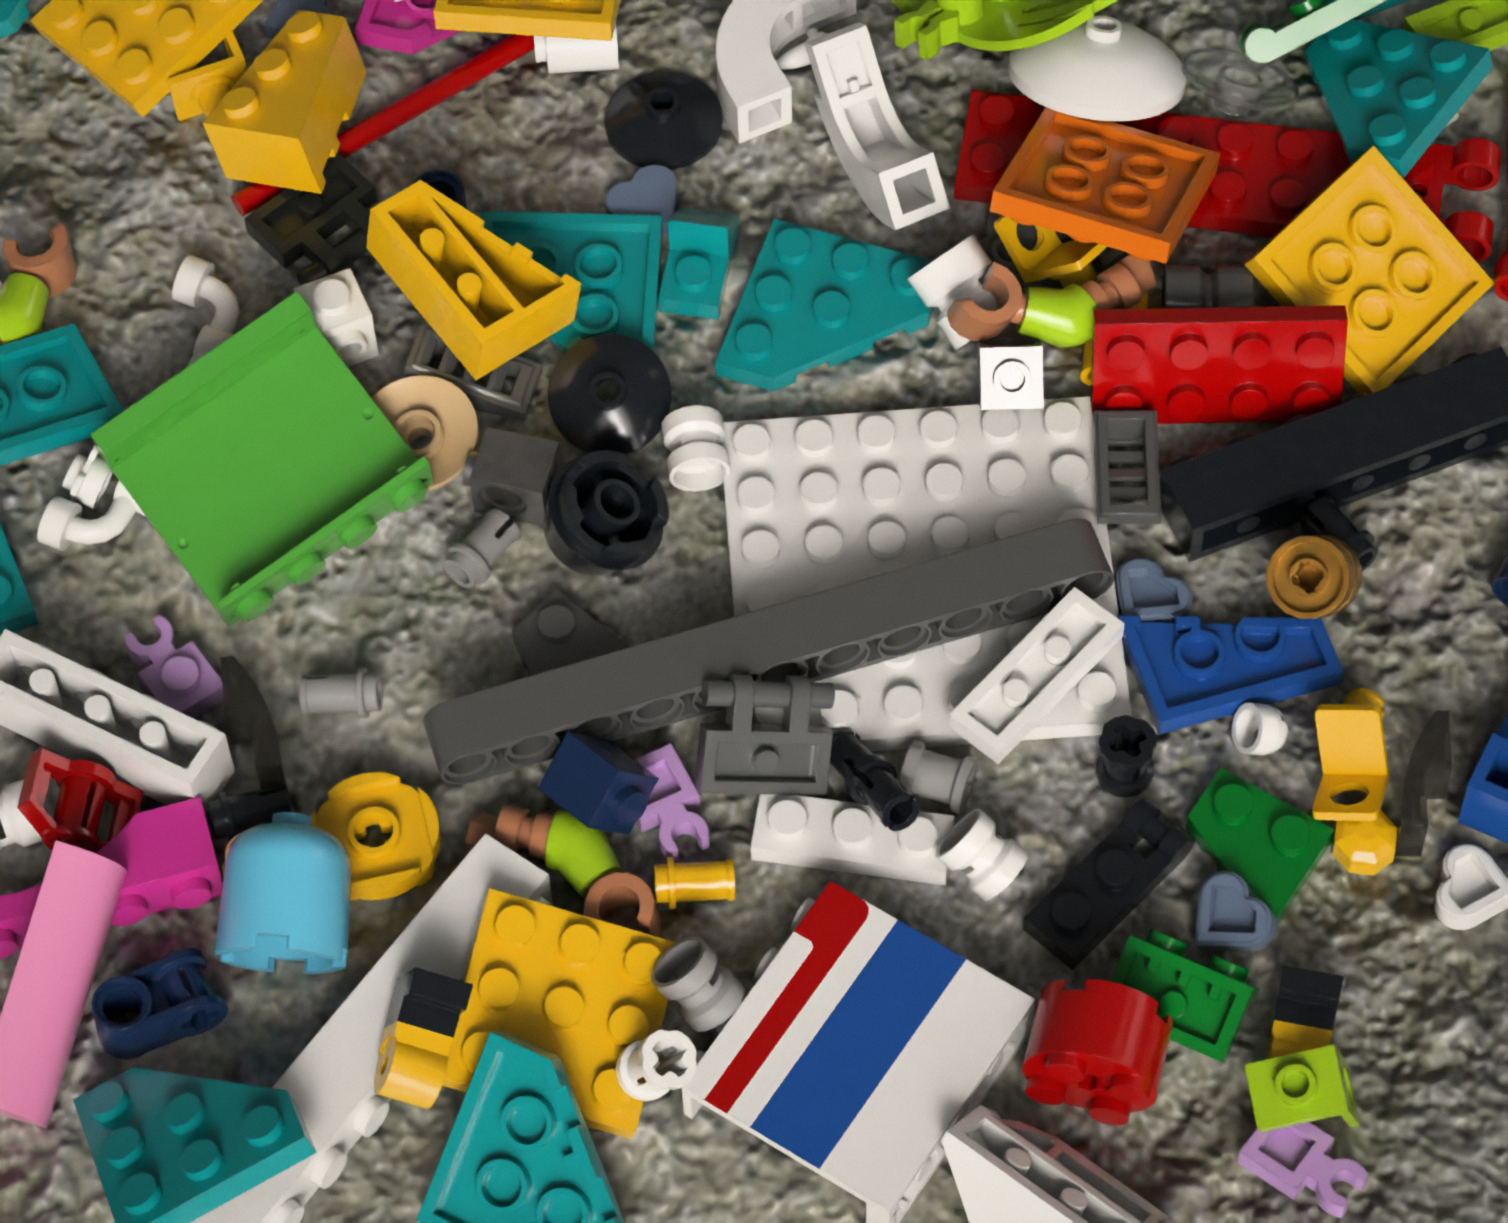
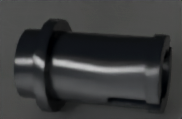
[1299,495,1378,571]
[206,782,291,842]

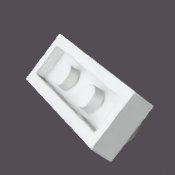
[948,587,1125,764]
[750,794,955,886]

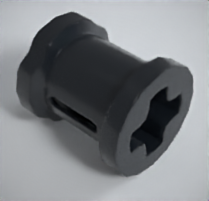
[1095,715,1157,798]

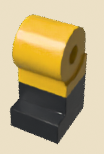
[1267,965,1344,1059]
[373,967,473,1109]

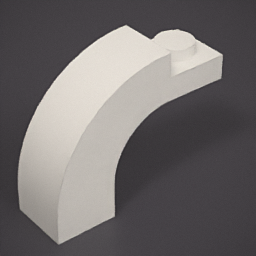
[716,0,856,144]
[805,22,950,230]

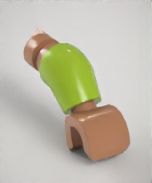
[0,222,77,345]
[947,255,1157,348]
[464,804,662,937]

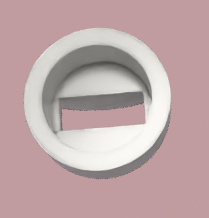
[1232,703,1289,756]

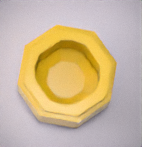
[1332,810,1397,875]

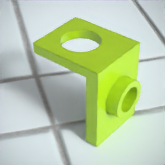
[1245,1044,1360,1132]

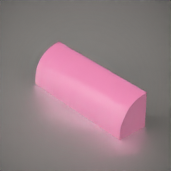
[0,840,127,1128]

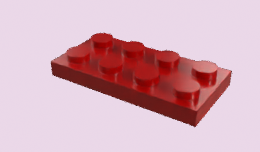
[1090,305,1348,424]

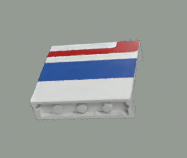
[681,881,1035,1223]

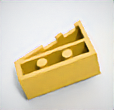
[366,180,582,381]

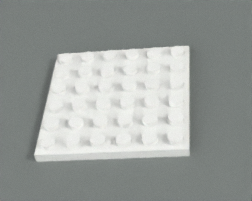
[720,396,1132,752]

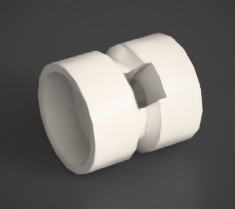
[907,234,998,350]

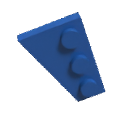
[1117,615,1344,735]

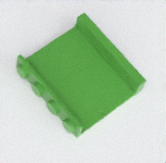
[90,291,434,627]

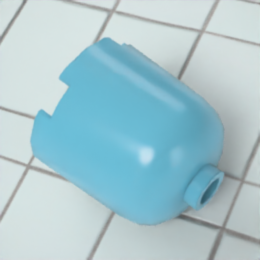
[214,812,351,974]

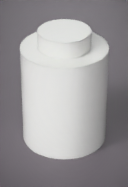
[534,24,619,74]

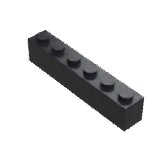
[1160,347,1508,562]

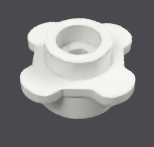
[62,446,113,509]

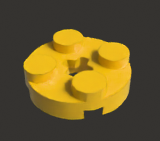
[311,772,441,901]

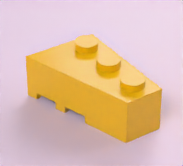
[202,10,367,194]

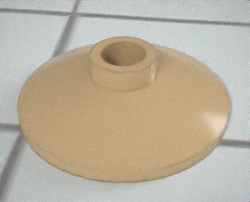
[372,375,479,491]

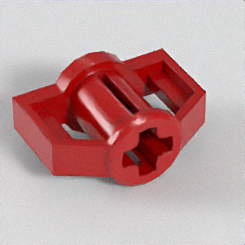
[17,748,144,853]

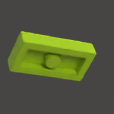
[1403,0,1508,51]

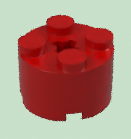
[1022,979,1173,1126]

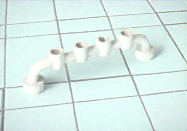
[37,255,240,551]

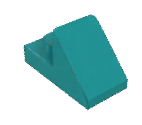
[658,207,740,320]

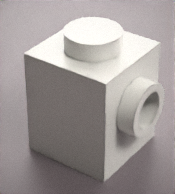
[293,268,379,367]

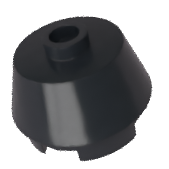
[543,450,669,576]

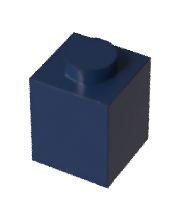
[538,731,659,835]

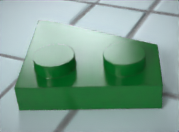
[1186,767,1335,925]

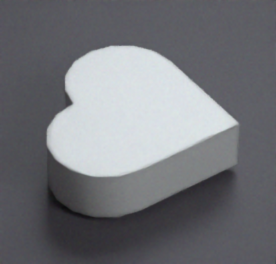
[1434,844,1508,930]

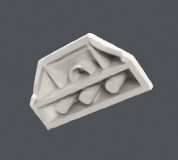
[942,1105,1174,1223]

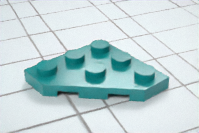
[1305,19,1493,178]
[481,211,663,353]
[715,219,935,391]
[416,1029,625,1223]
[73,1067,317,1223]

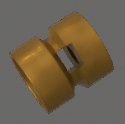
[1266,535,1362,619]

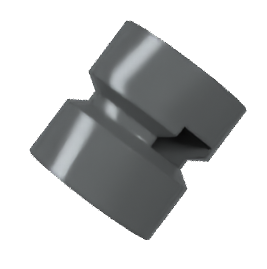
[1161,264,1253,309]

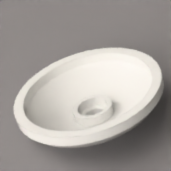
[1008,16,1187,121]

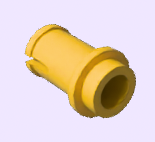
[653,856,735,909]

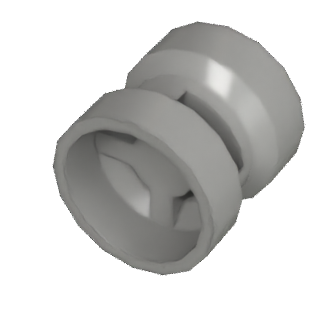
[651,937,745,1032]

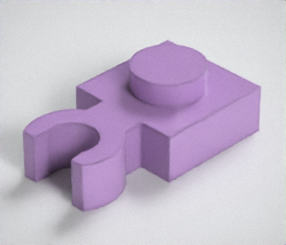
[124,615,229,719]
[634,744,710,863]
[1237,1122,1369,1218]

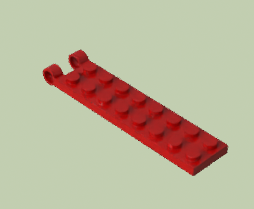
[954,90,1502,263]

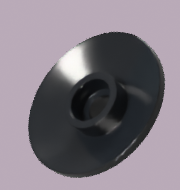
[604,71,723,170]
[548,334,672,455]

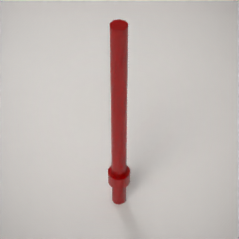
[231,34,535,216]

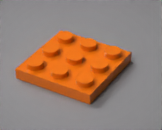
[990,107,1220,264]

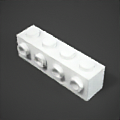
[0,629,235,815]

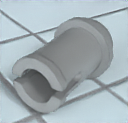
[444,509,520,588]
[299,667,383,718]

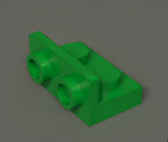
[1110,929,1260,1063]

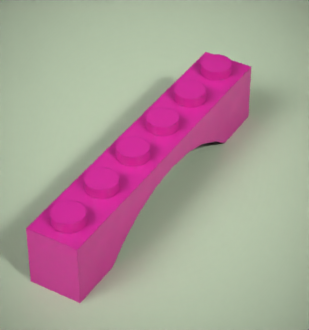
[0,797,223,959]

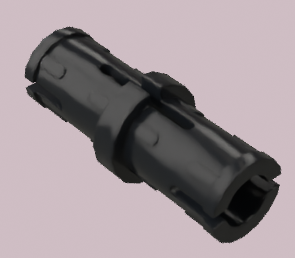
[830,729,920,831]

